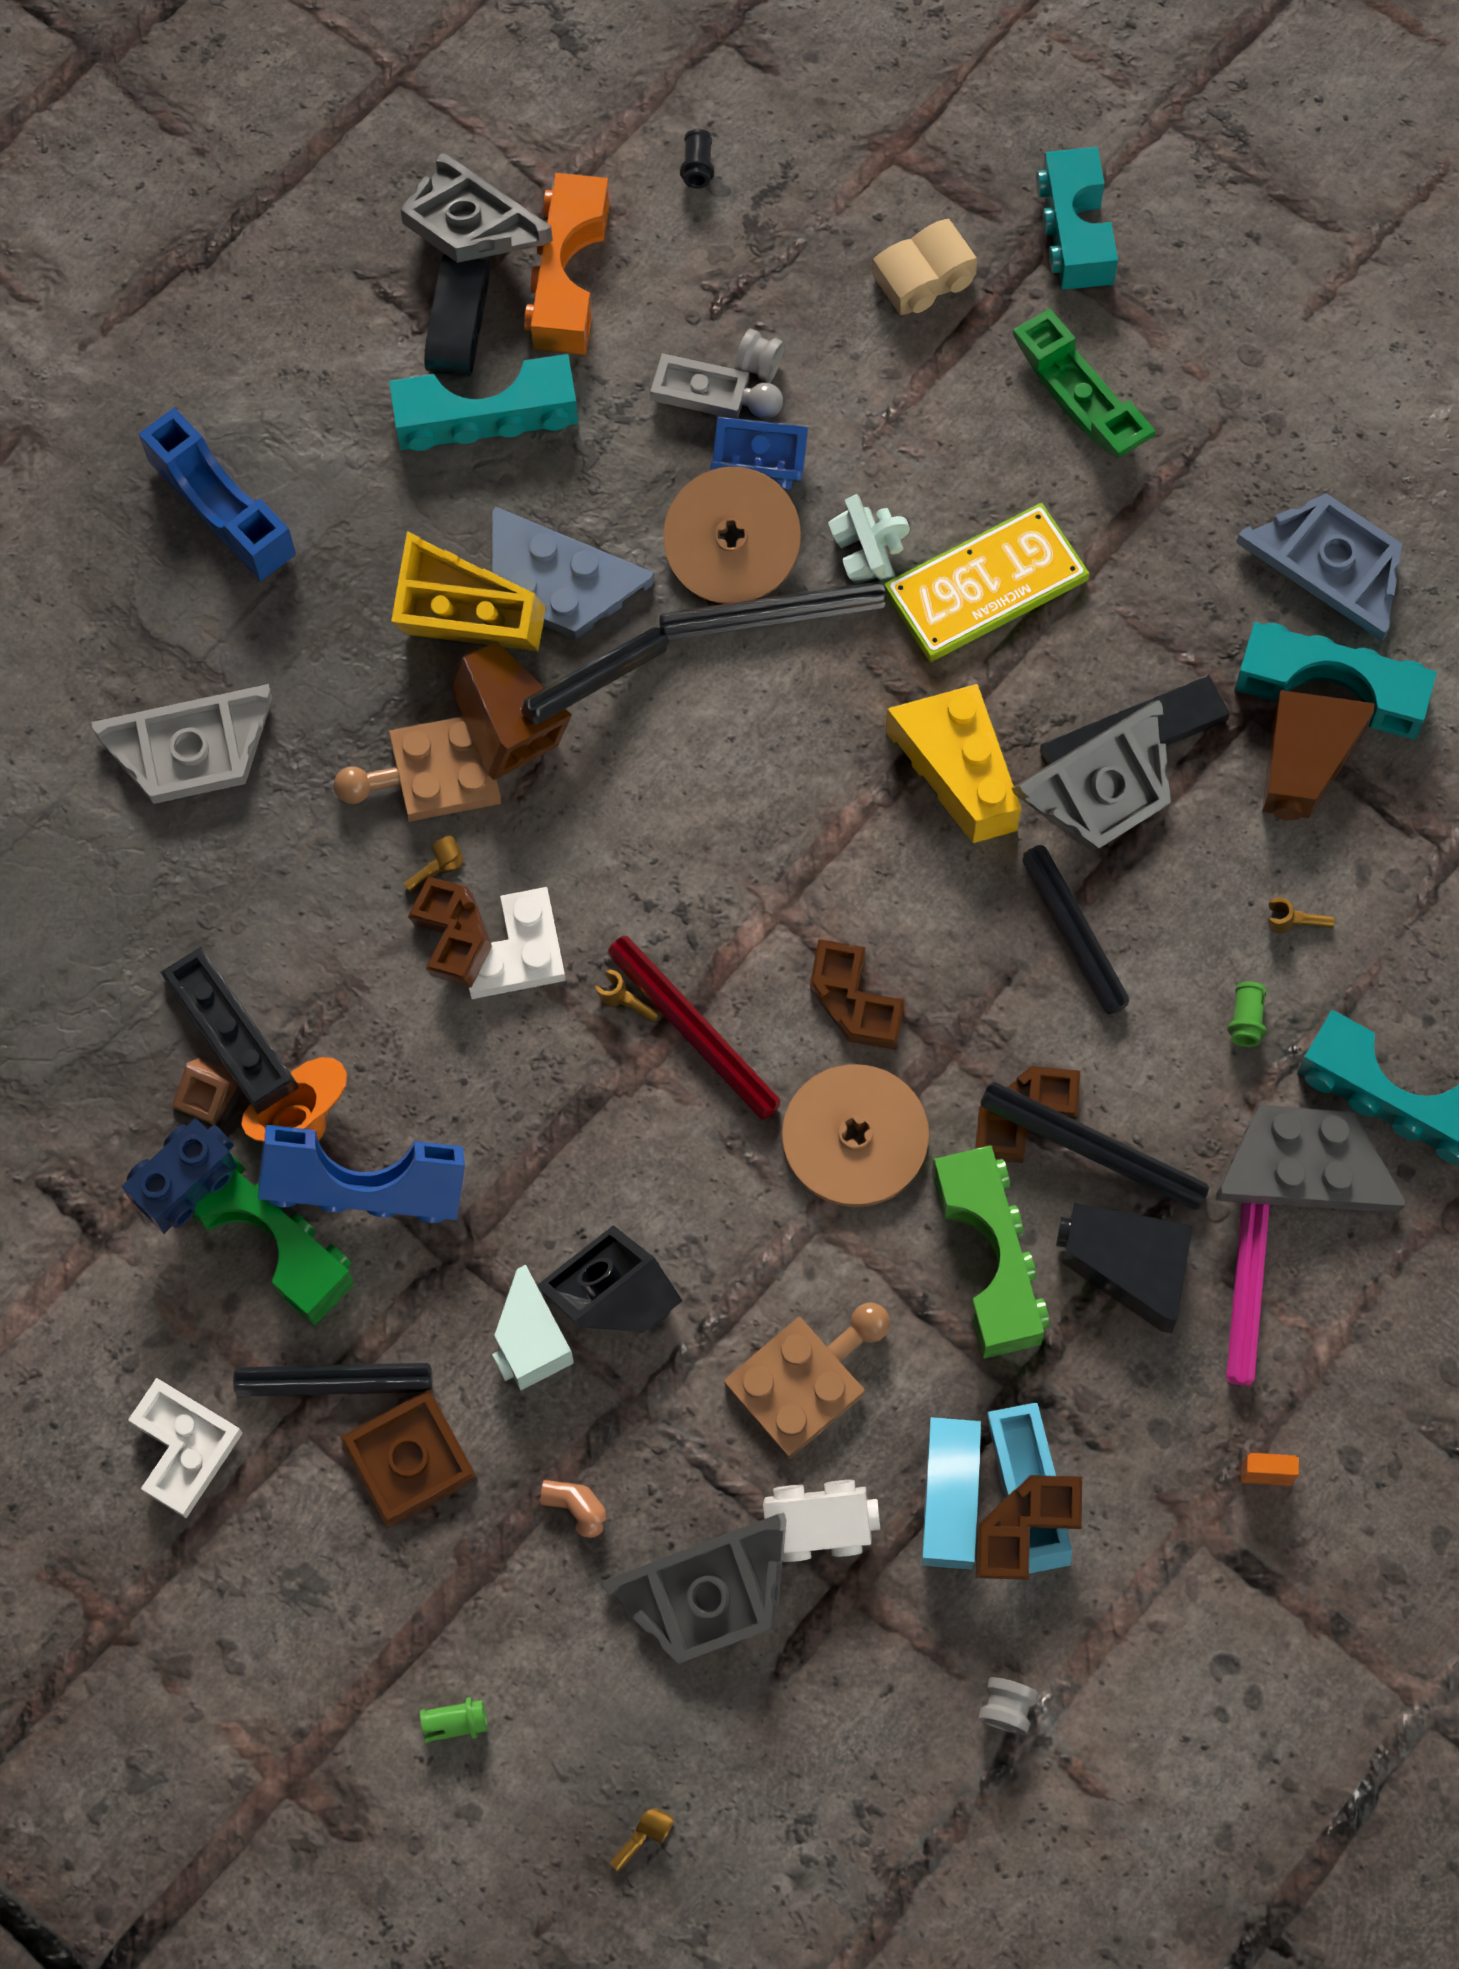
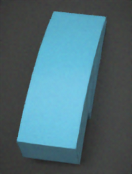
[988,1403,1072,1573]
[921,1417,981,1570]

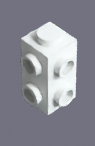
[763,1480,881,1562]

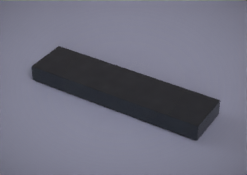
[1039,675,1230,766]
[160,947,299,1114]

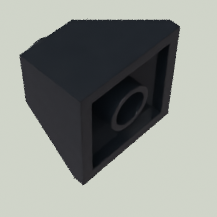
[537,1225,683,1332]

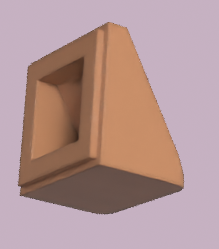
[172,1058,237,1125]

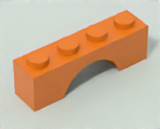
[524,173,610,355]

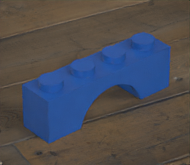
[139,407,296,582]
[258,1125,465,1223]

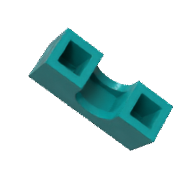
[1036,146,1118,290]

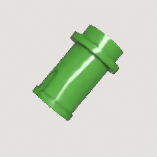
[1227,982,1267,1047]
[420,1697,488,1743]

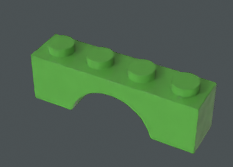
[932,1145,1050,1359]

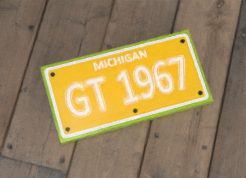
[884,502,1090,663]

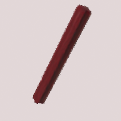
[608,935,780,1120]

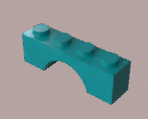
[389,354,579,451]
[1234,622,1437,740]
[1297,1010,1459,1166]

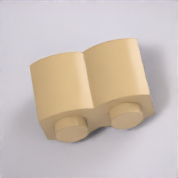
[873,219,977,315]

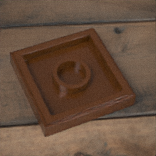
[340,1389,477,1528]

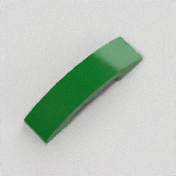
[1013,308,1156,458]

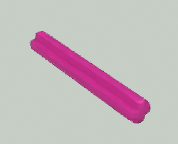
[1226,1203,1270,1386]

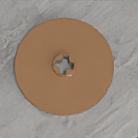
[663,467,801,604]
[782,1064,929,1207]

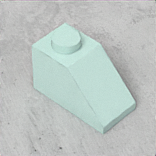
[492,1265,574,1391]

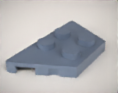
[1236,493,1402,641]
[492,506,654,640]

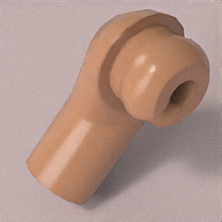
[540,1480,607,1538]

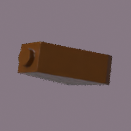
[451,641,572,780]
[1262,690,1375,820]

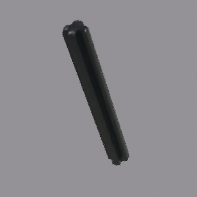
[659,581,887,640]
[980,1082,1209,1210]

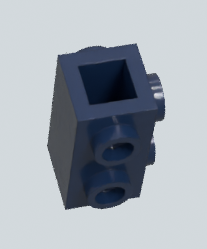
[121,1118,237,1234]

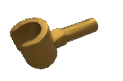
[403,836,463,892]
[1268,897,1335,934]
[595,970,660,1023]
[609,1809,674,1872]

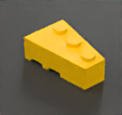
[391,531,546,652]
[886,684,1022,843]

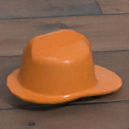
[241,1057,347,1142]

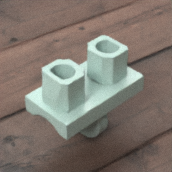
[828,494,910,585]

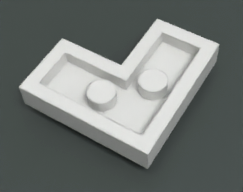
[469,887,566,999]
[128,1378,243,1518]

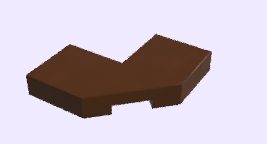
[408,876,492,988]
[810,939,905,1050]
[975,1066,1081,1163]
[975,1475,1082,1580]

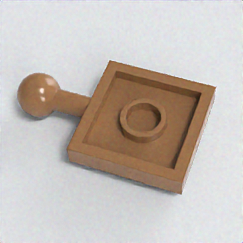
[333,716,501,822]
[724,1302,890,1459]

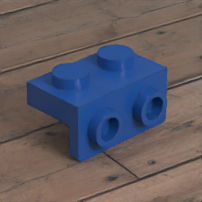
[710,417,809,490]

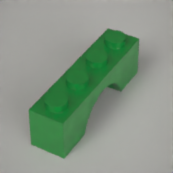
[192,1154,355,1327]

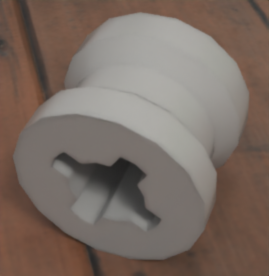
[734,328,785,383]
[978,1677,1039,1735]

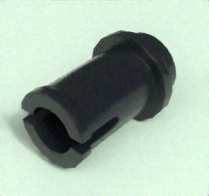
[680,129,714,189]

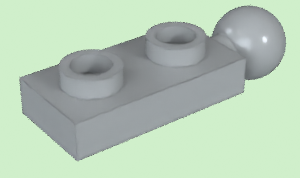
[650,353,783,419]

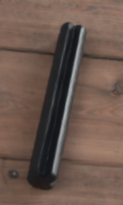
[521,627,669,725]
[1022,845,1129,1014]
[233,1363,433,1396]

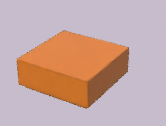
[1241,1453,1299,1486]

